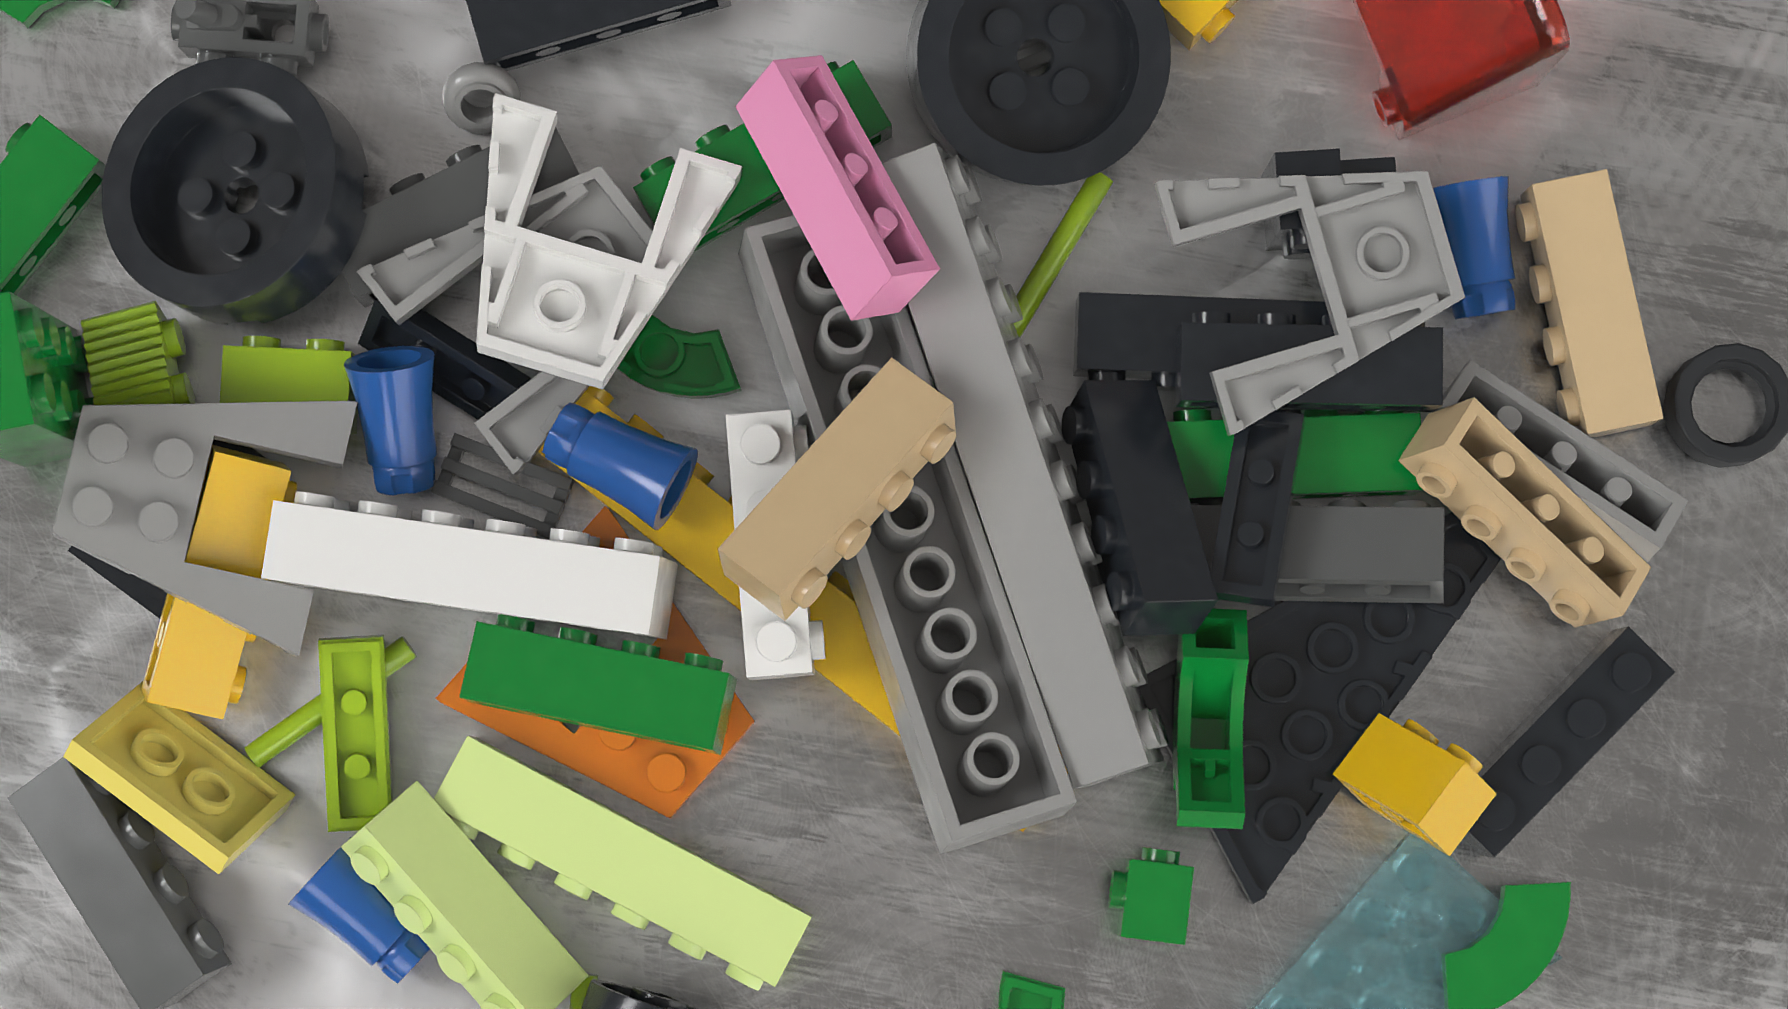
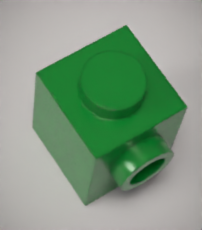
[1108,847,1194,945]

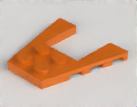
[436,506,755,818]

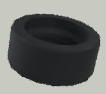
[1663,343,1788,468]

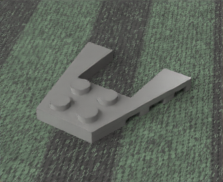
[356,166,652,477]
[1154,171,1465,436]
[52,401,357,657]

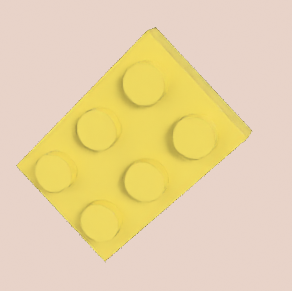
[63,681,295,874]

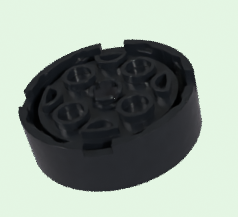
[906,0,1171,186]
[101,57,369,325]

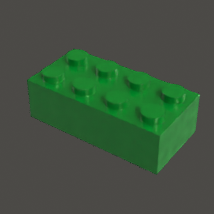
[0,292,94,467]

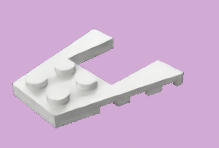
[476,93,742,390]

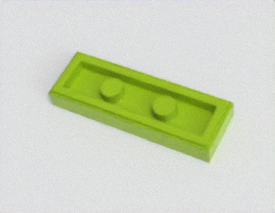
[318,635,393,832]

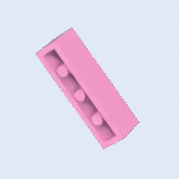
[735,55,940,321]

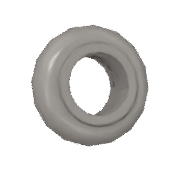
[442,62,521,134]

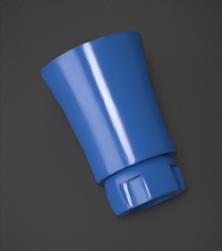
[1433,176,1515,320]
[344,346,437,495]
[542,402,698,530]
[288,837,430,984]

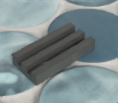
[431,433,574,539]

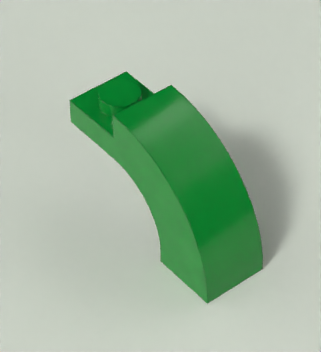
[1173,608,1249,829]

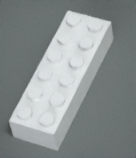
[261,491,678,639]

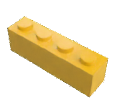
[141,445,297,719]

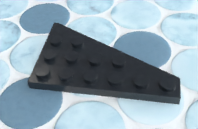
[1138,512,1502,904]

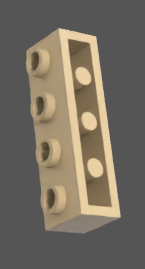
[1515,169,1664,438]
[718,357,956,621]
[1398,397,1651,628]

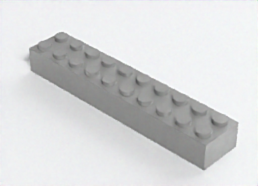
[882,143,1169,789]
[738,215,1077,854]

